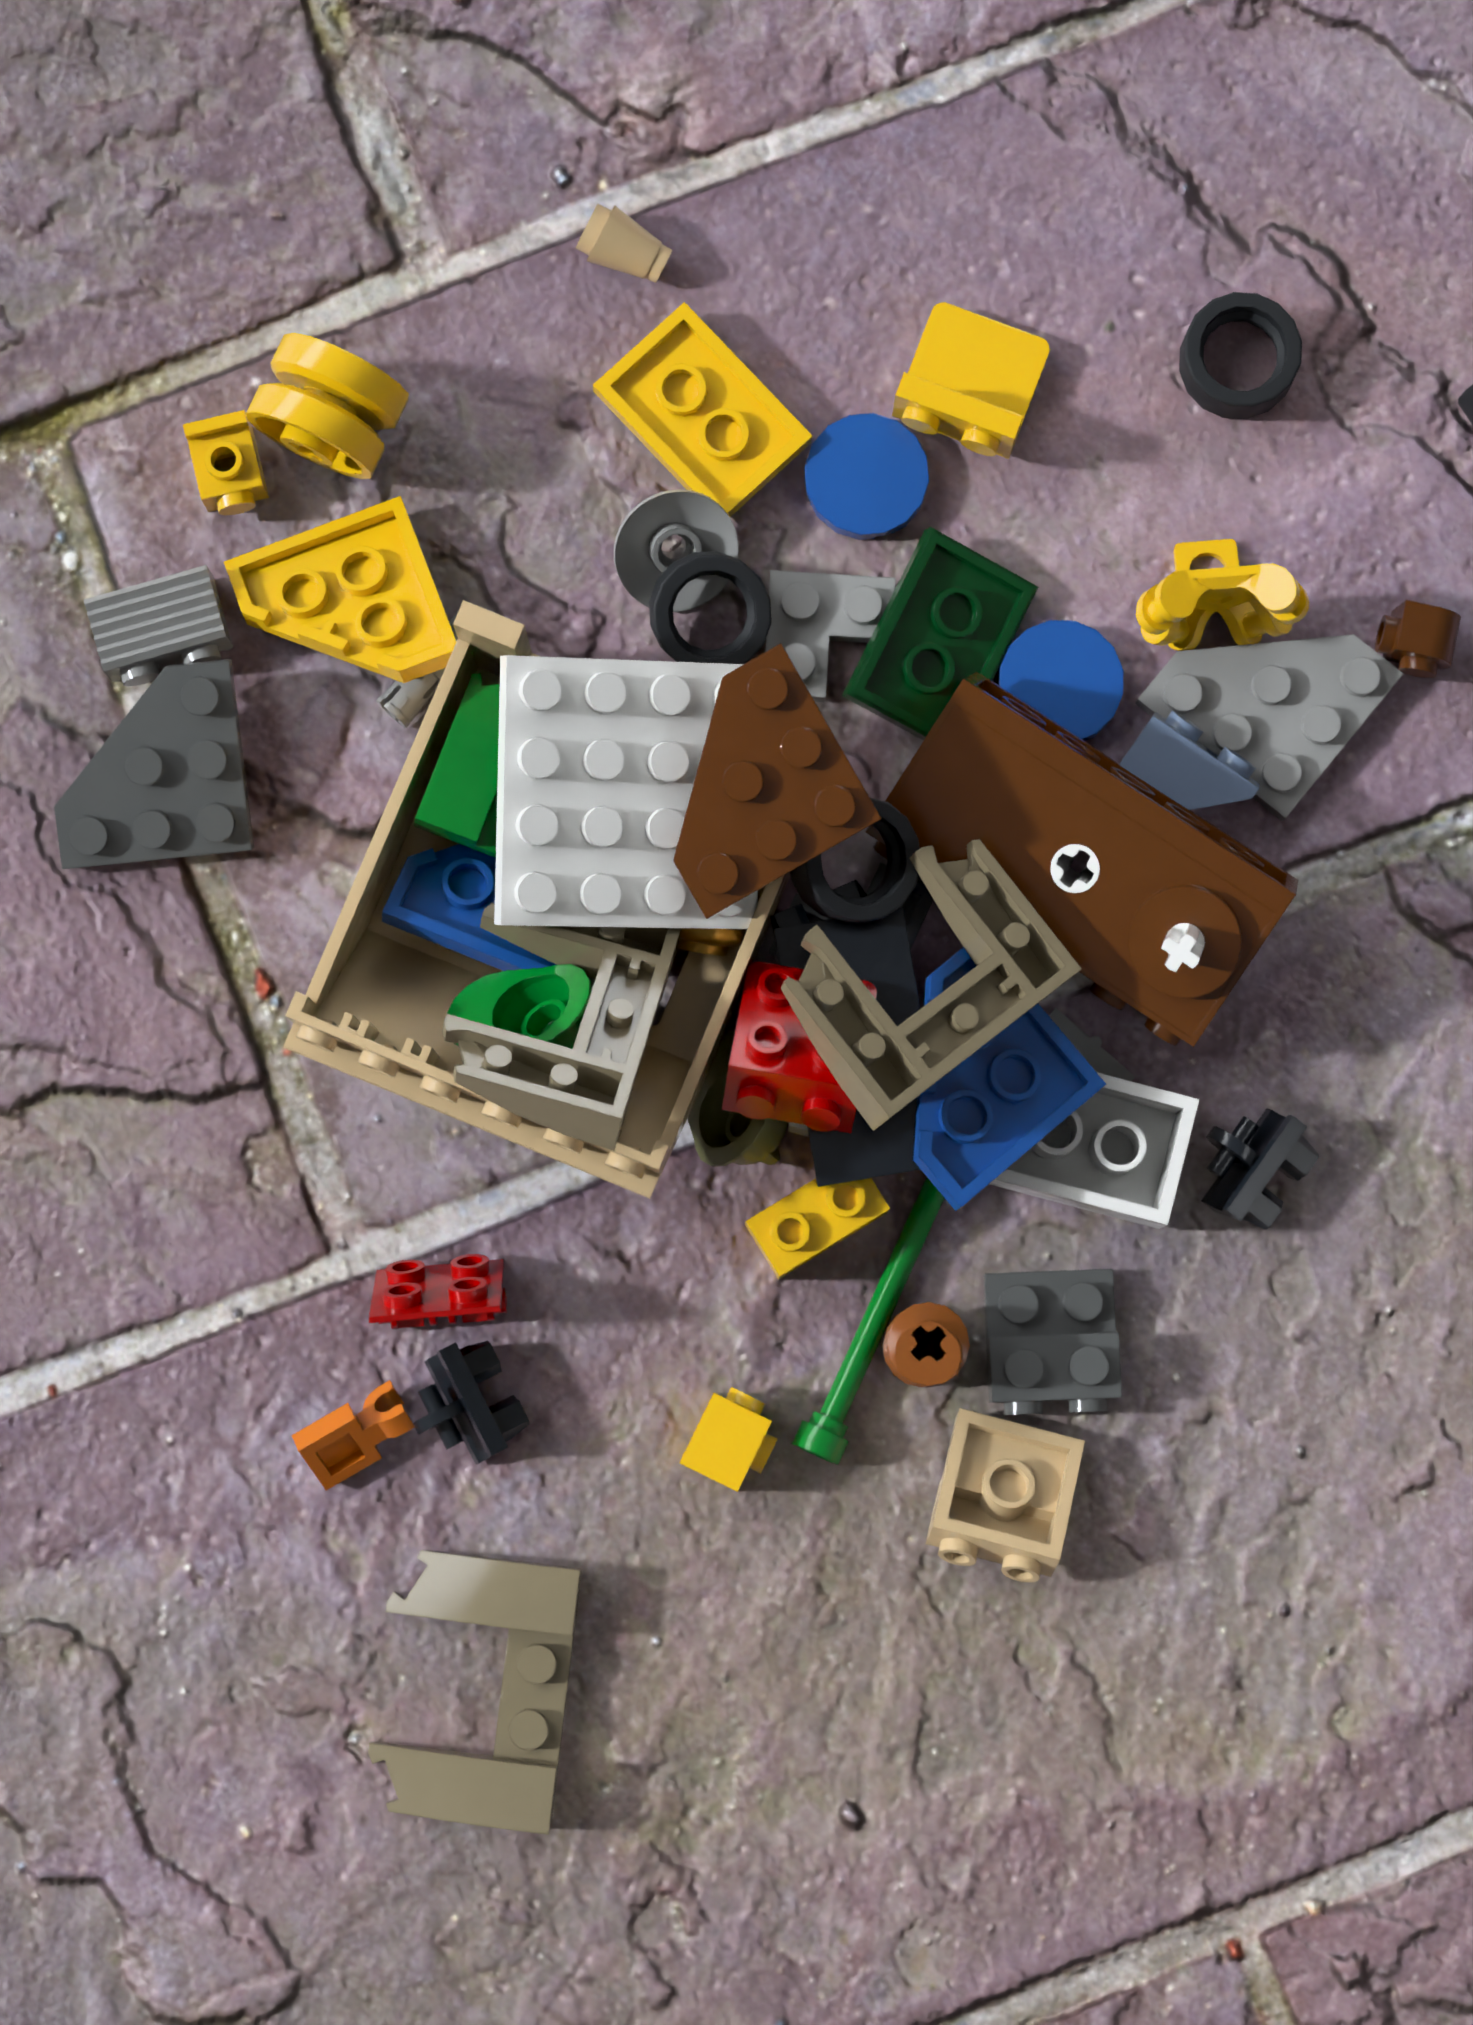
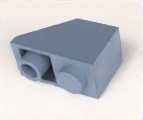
[1119,710,1260,810]

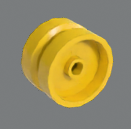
[246,333,409,479]

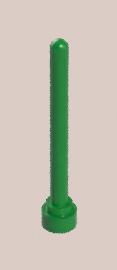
[791,1177,945,1465]

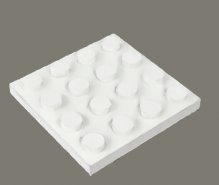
[494,655,758,929]

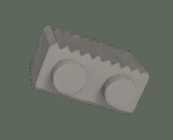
[84,565,233,686]

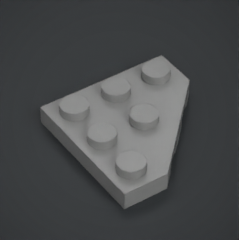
[1135,634,1403,821]

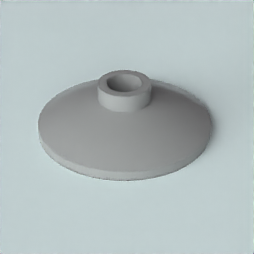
[614,489,739,612]

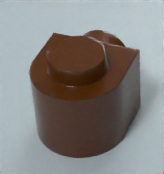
[1375,600,1461,678]

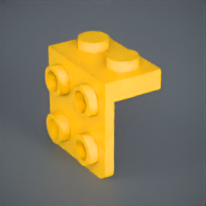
[892,302,1050,459]

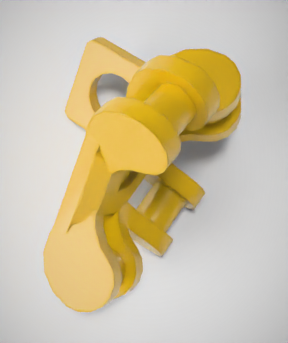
[1136,539,1309,651]

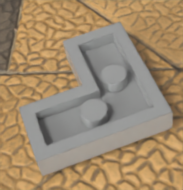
[765,570,896,702]

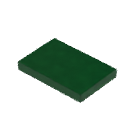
[842,527,1039,740]

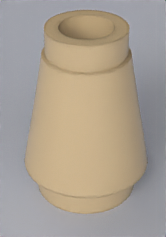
[575,203,672,283]

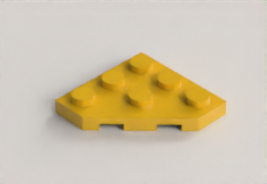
[224,496,457,683]

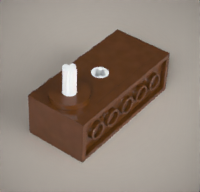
[865,672,1299,1047]

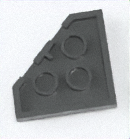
[54,659,254,869]

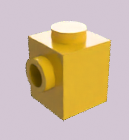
[679,1387,777,1492]

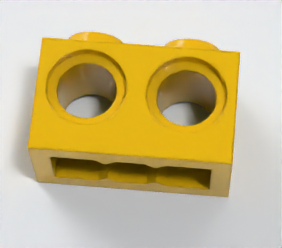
[745,1178,890,1280]

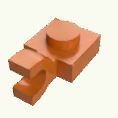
[291,1380,414,1491]

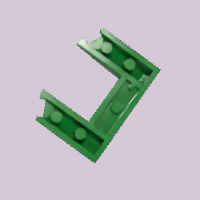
[414,673,500,858]

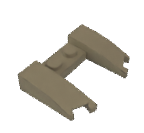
[781,839,1081,1131]
[442,902,682,1151]
[368,1550,582,1835]

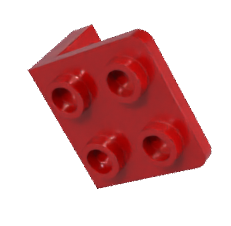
[722,962,877,1133]

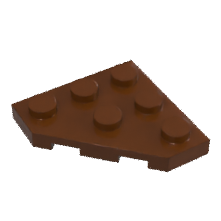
[673,643,882,919]

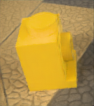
[183,410,269,515]

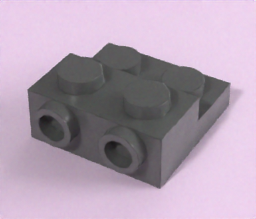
[983,1269,1122,1415]

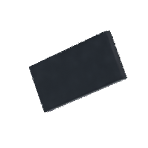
[774,907,921,1187]

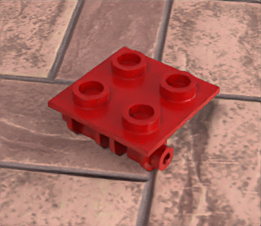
[369,1254,507,1329]

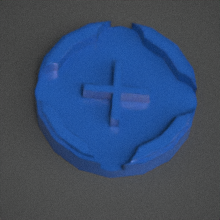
[804,413,929,540]
[998,620,1124,741]

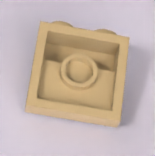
[925,1408,1085,1582]

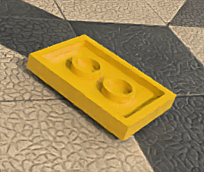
[593,302,813,517]

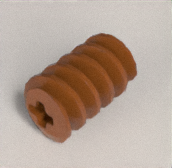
[882,1302,970,1387]

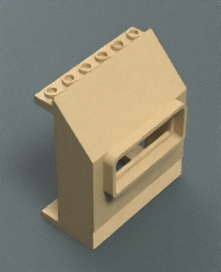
[283,600,790,1199]

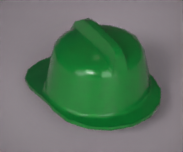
[447,964,591,1049]

